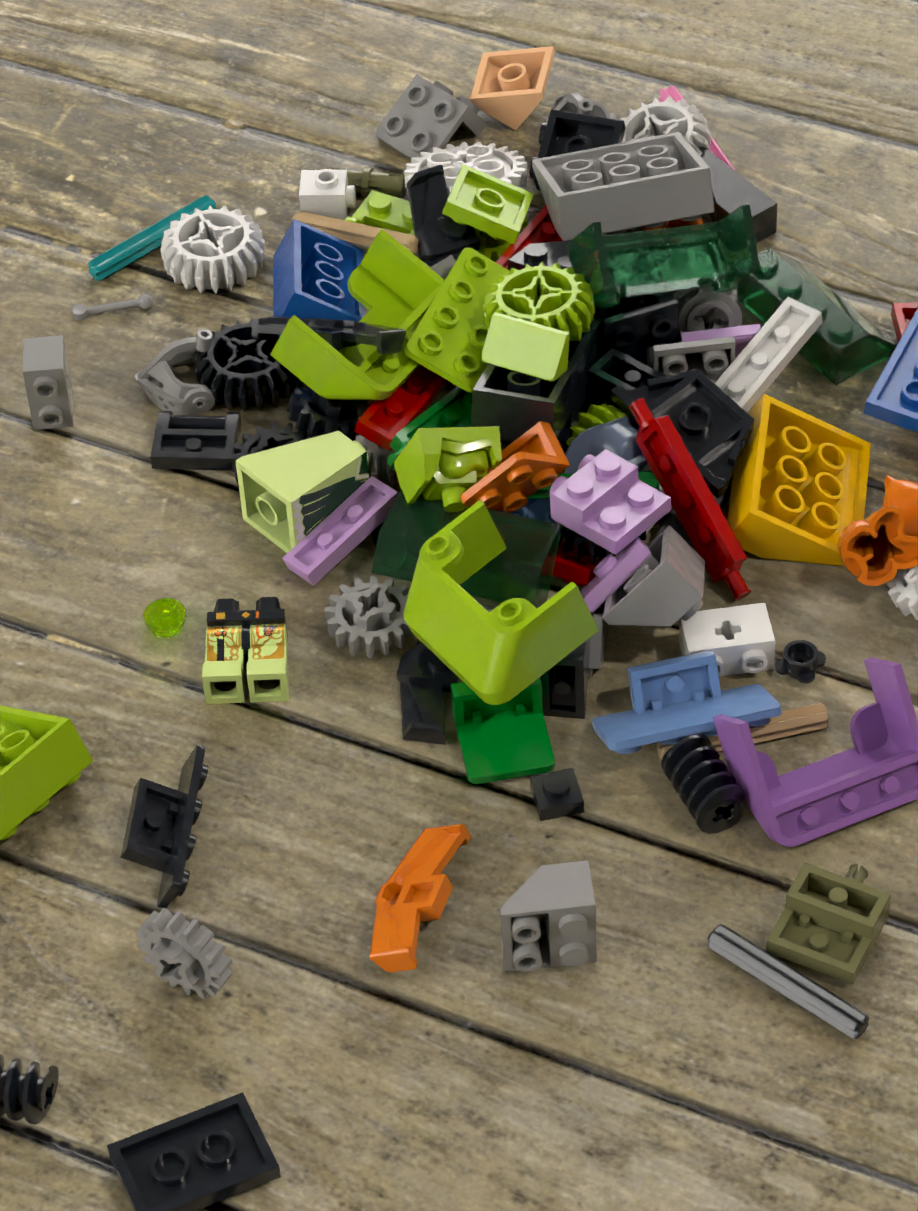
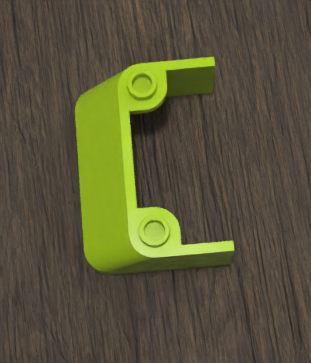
[403,500,599,705]

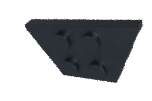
[611,369,754,498]

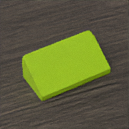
[481,312,570,381]

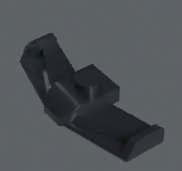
[407,165,480,267]
[252,316,406,355]
[397,640,462,745]

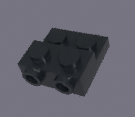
[529,109,626,191]

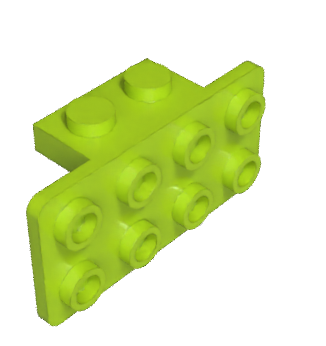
[404,247,510,392]

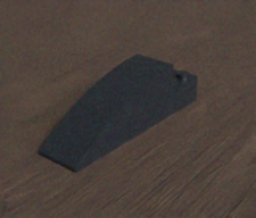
[471,297,623,453]

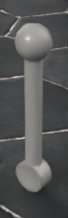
[72,294,153,320]

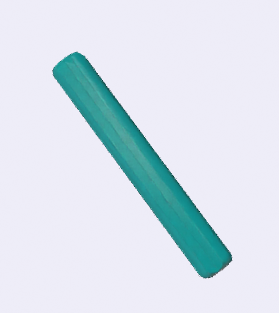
[87,195,216,281]

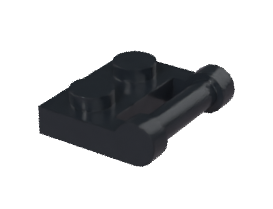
[150,411,241,470]

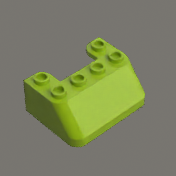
[270,228,445,400]

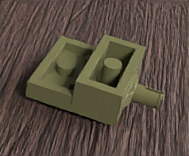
[766,862,891,985]

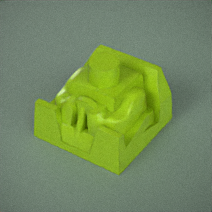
[394,426,502,512]

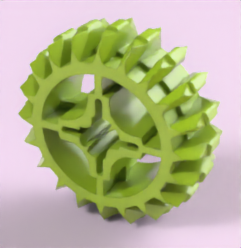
[483,261,595,341]

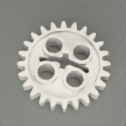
[404,142,528,197]

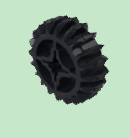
[195,318,299,412]

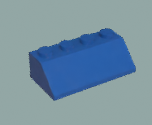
[273,219,366,336]

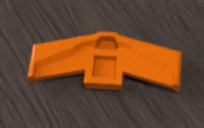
[370,823,471,972]

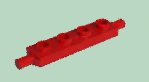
[629,398,751,601]

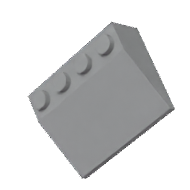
[532,132,714,241]

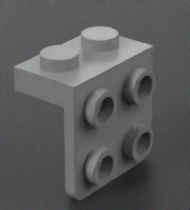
[376,74,486,159]

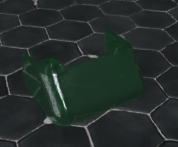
[567,204,760,308]

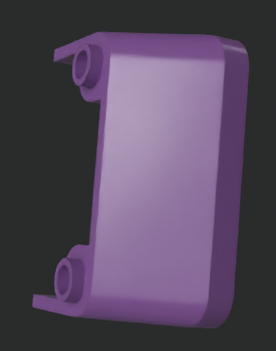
[713,657,918,847]

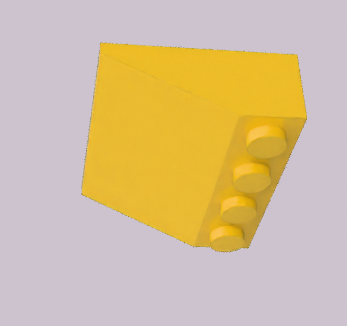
[727,394,871,566]

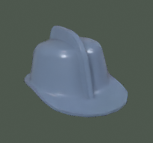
[564,417,648,473]

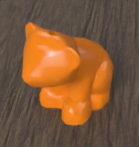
[838,475,918,586]

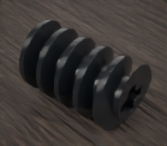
[661,734,744,834]
[0,1055,59,1125]

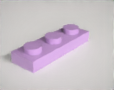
[282,476,403,586]

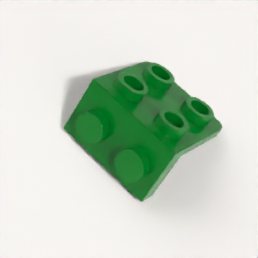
[451,677,555,784]

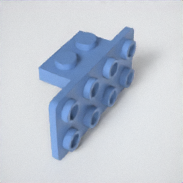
[592,650,782,754]

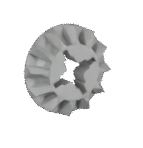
[678,288,742,333]

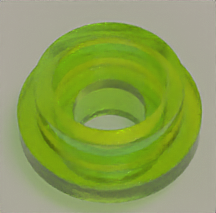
[143,598,187,638]

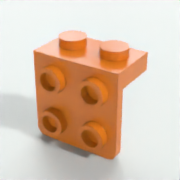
[460,421,570,512]

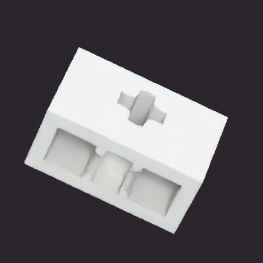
[679,603,775,677]

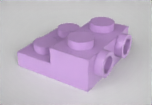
[549,449,671,555]

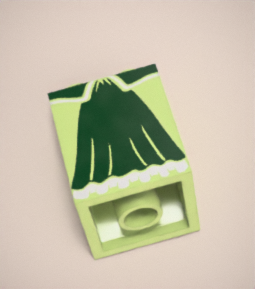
[236,431,369,553]

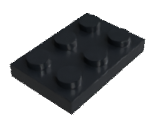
[107,1092,281,1211]

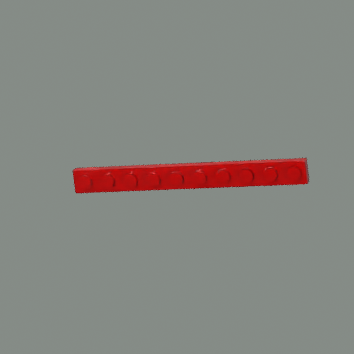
[355,205,567,452]

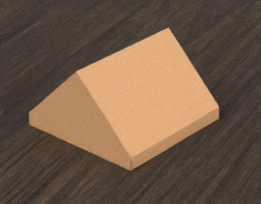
[470,46,555,131]

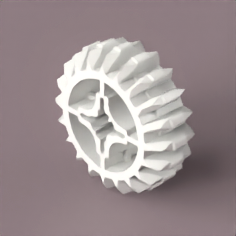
[617,96,711,156]
[161,205,265,294]

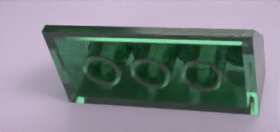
[737,248,897,385]
[371,490,563,608]

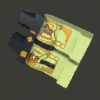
[202,597,289,704]

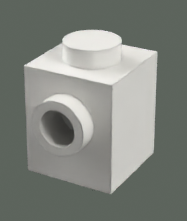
[299,169,356,220]

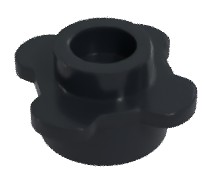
[775,640,826,684]

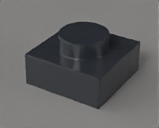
[530,768,584,821]

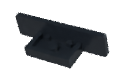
[121,745,208,908]

